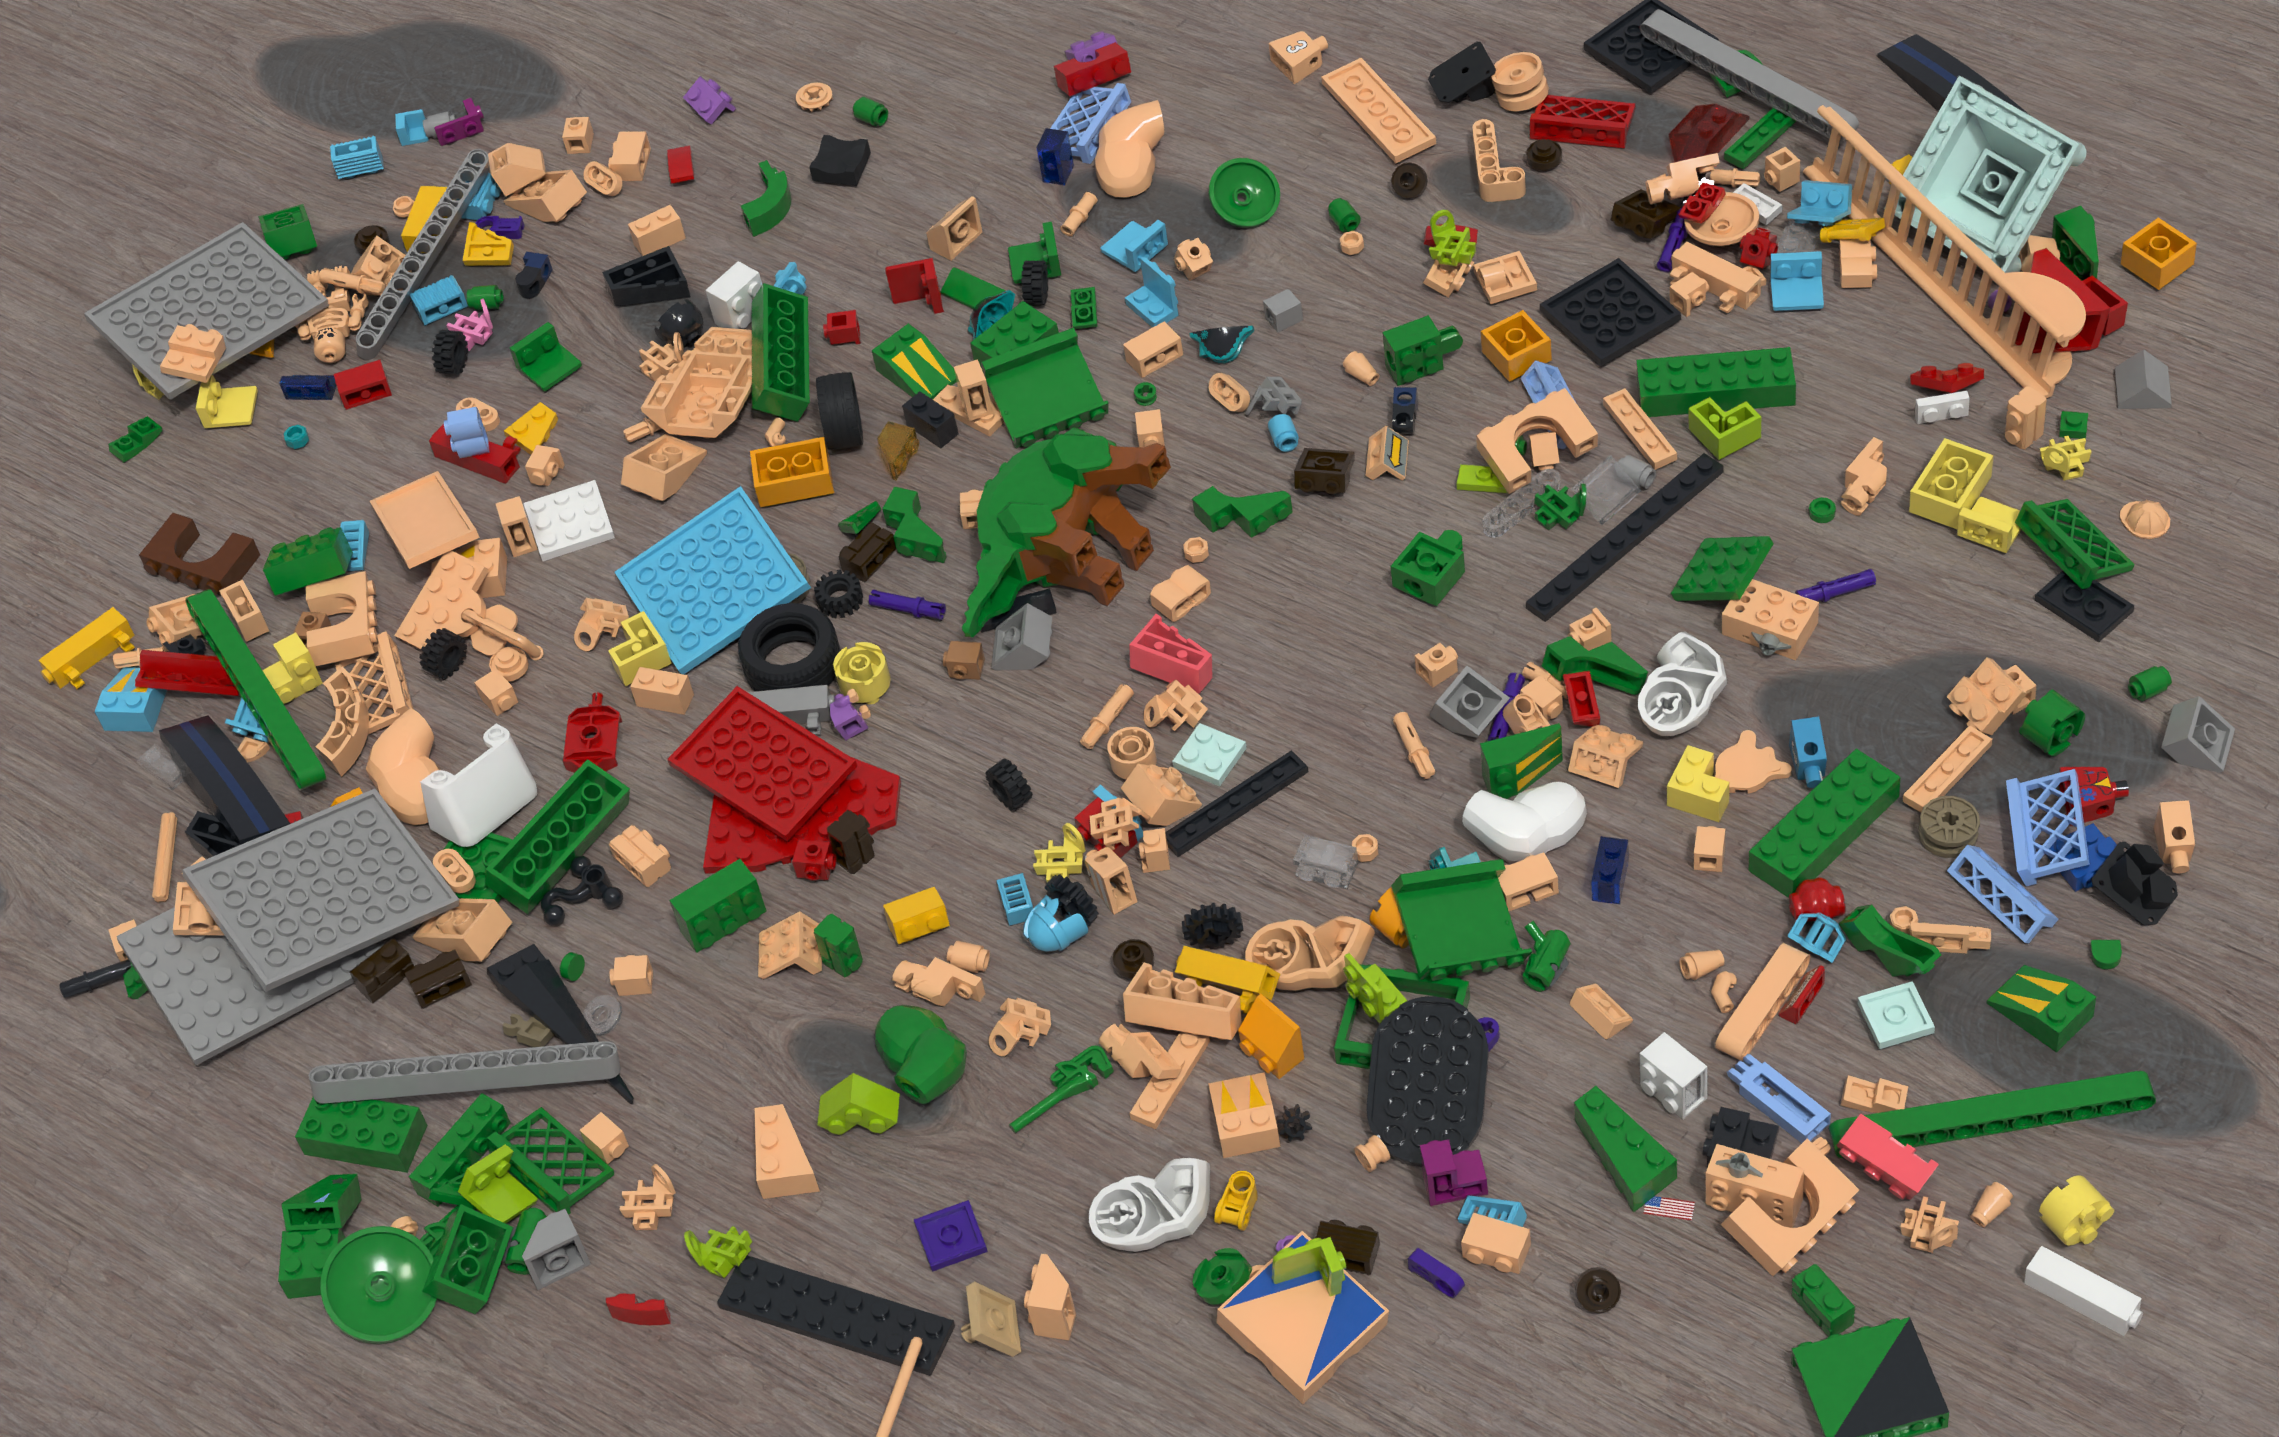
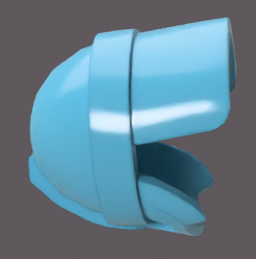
[1023,895,1088,952]

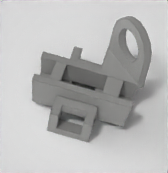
[1245,377,1302,416]

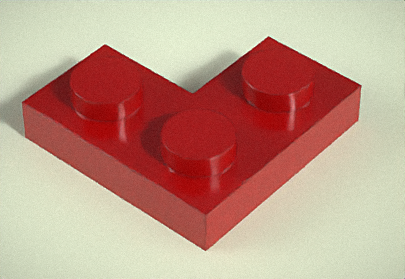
[1910,363,1984,393]

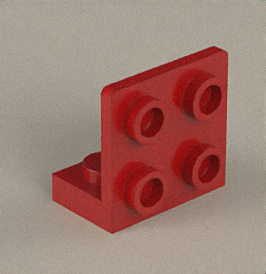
[885,258,944,314]

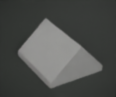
[2115,349,2172,409]

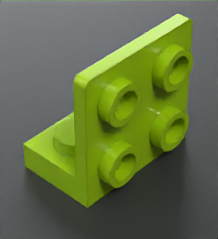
[1343,953,1407,1024]
[458,1144,538,1223]

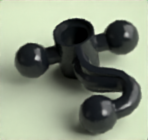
[541,856,623,926]

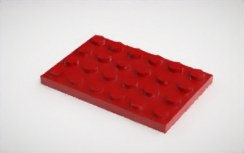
[667,686,857,842]

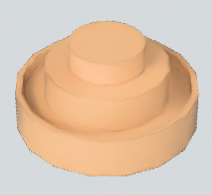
[489,647,529,681]

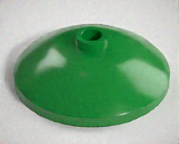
[1208,158,1280,228]

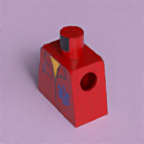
[2058,767,2129,826]

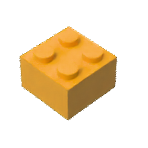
[2121,218,2197,290]
[1481,310,1552,382]

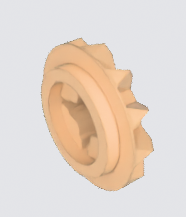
[796,83,833,112]

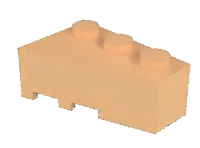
[755,1104,820,1199]

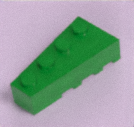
[1574,1086,1677,1213]

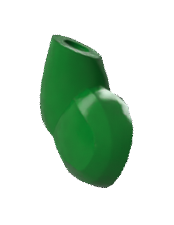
[875,1005,967,1104]

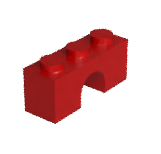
[1054,42,1131,96]

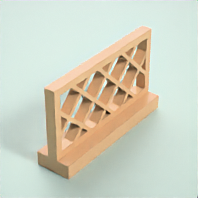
[335,631,414,735]

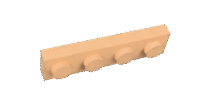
[1603,388,1677,470]
[1903,725,1992,812]
[1130,1031,1210,1129]

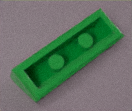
[940,267,1006,309]

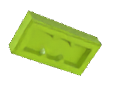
[1457,464,1508,493]

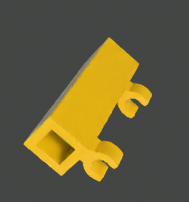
[38,607,135,689]
[1175,946,1280,1014]

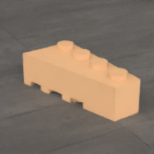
[1123,962,1242,1040]

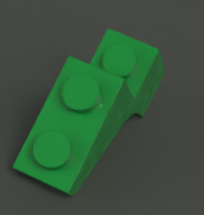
[1192,486,1293,538]
[882,487,947,563]
[1541,636,1648,695]
[1839,904,1942,977]

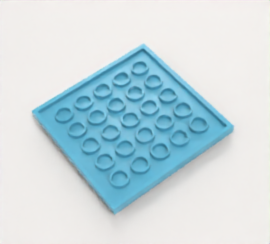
[614,486,811,674]

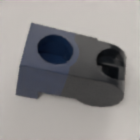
[515,251,553,299]
[1392,387,1418,434]

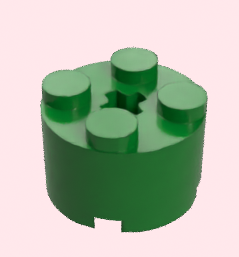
[2019,689,2085,756]

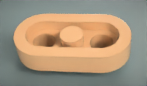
[583,161,622,196]
[1209,373,1250,412]
[456,398,500,431]
[433,849,476,893]

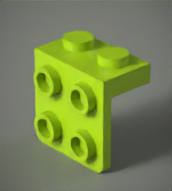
[1272,1237,1346,1297]

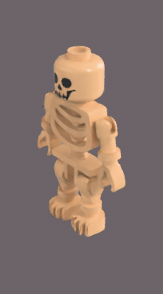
[295,266,369,363]

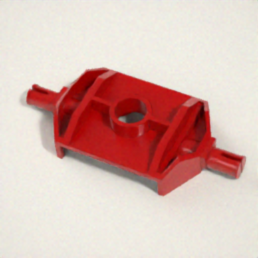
[563,692,622,773]

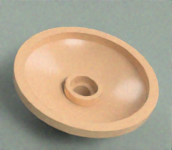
[1684,192,1759,246]

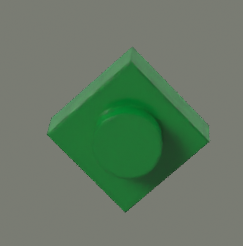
[2059,411,2088,439]

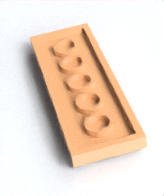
[1321,58,1436,163]

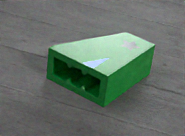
[281,1174,362,1231]

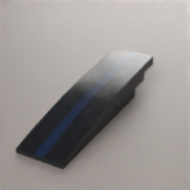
[1877,34,2031,116]
[159,715,290,845]

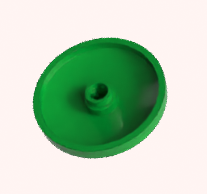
[320,1226,437,1344]

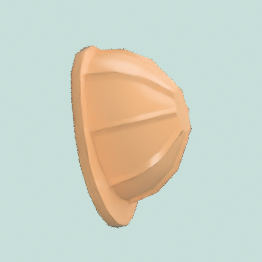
[2120,499,2170,539]

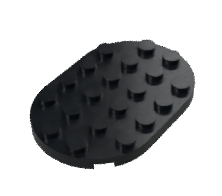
[1367,996,1489,1167]

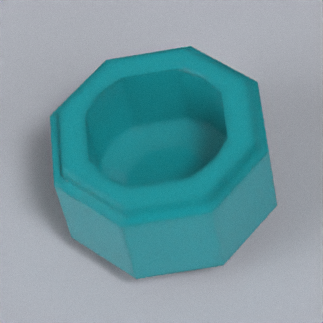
[284,425,309,449]

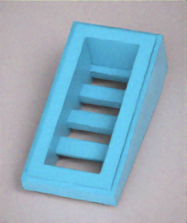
[340,520,369,572]
[996,873,1033,926]
[1458,1195,1527,1227]

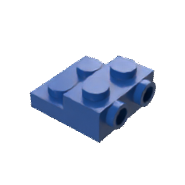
[2046,823,2117,892]

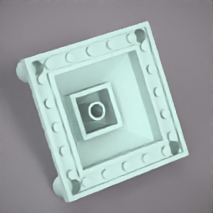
[1884,76,2086,273]

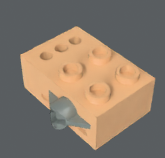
[1722,579,1819,660]
[1706,1144,1804,1228]

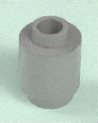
[423,111,457,139]
[1616,455,1656,489]

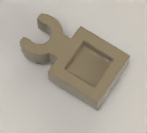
[503,1014,555,1047]

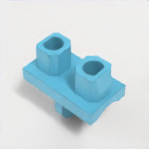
[774,262,807,295]

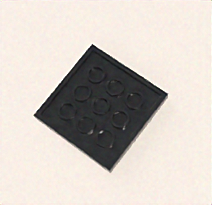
[1584,0,1719,93]
[1540,258,1681,367]

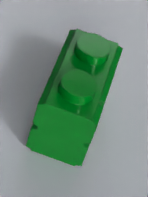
[814,914,863,978]
[1791,1264,1855,1337]

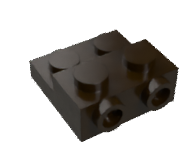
[1610,189,1681,239]
[1294,448,1355,494]

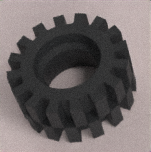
[1021,261,1048,305]
[432,330,468,375]
[814,570,863,618]
[419,628,467,679]
[985,758,1033,811]

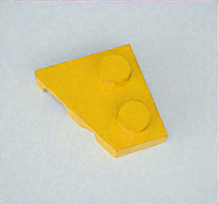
[462,222,514,266]
[504,402,558,455]

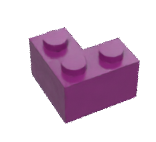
[1420,1140,1488,1206]

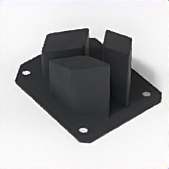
[1428,41,1496,103]
[2091,842,2178,926]

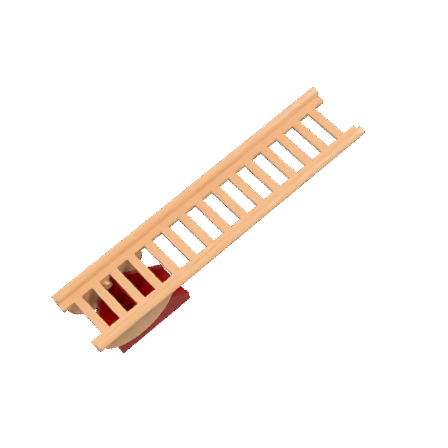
[1803,105,2110,398]

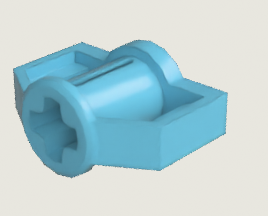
[1787,913,1846,963]

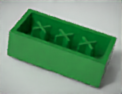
[295,1097,428,1173]

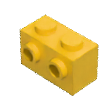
[883,887,950,944]

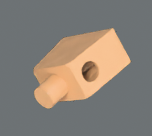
[2154,800,2195,873]

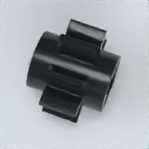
[1276,1104,1312,1142]

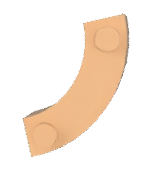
[315,666,369,777]

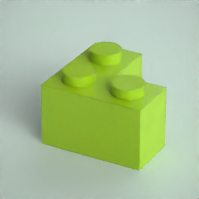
[1689,397,1762,460]
[817,1073,900,1135]

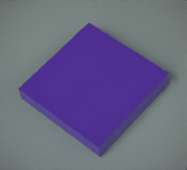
[914,1200,988,1272]

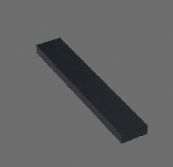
[1165,750,1309,857]

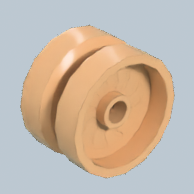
[1491,52,1549,111]

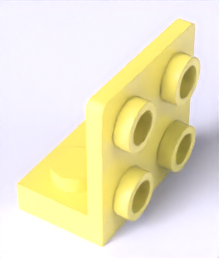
[196,375,258,428]
[1957,497,2021,553]

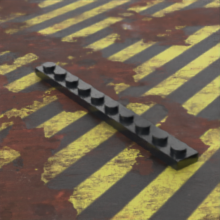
[1526,453,1724,622]

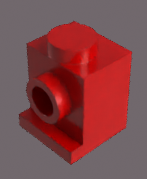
[823,310,861,345]

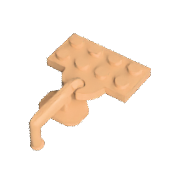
[394,551,544,660]

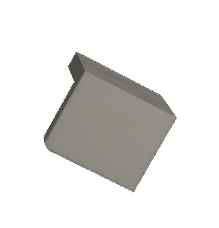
[1263,289,1303,333]

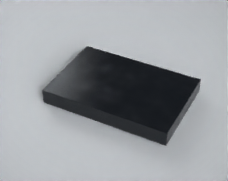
[2035,571,2135,642]

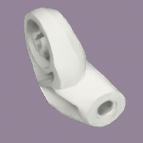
[1638,632,1727,736]
[1462,782,1587,864]
[1089,1158,1210,1252]

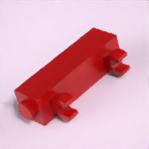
[429,424,521,484]

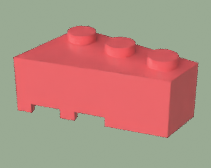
[1129,614,1212,694]
[1836,1113,1939,1200]

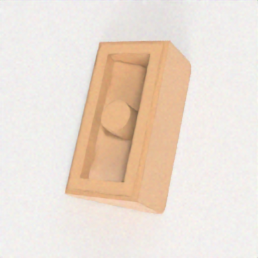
[1570,983,1633,1039]

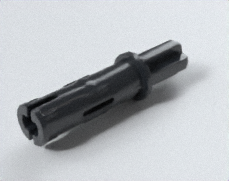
[59,959,131,998]

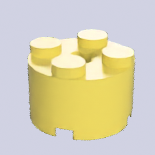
[833,642,891,704]
[2039,1175,2114,1246]

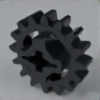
[1045,874,1099,926]
[1182,903,1243,949]

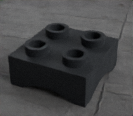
[809,135,871,186]

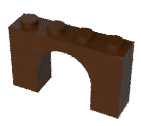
[139,513,260,596]

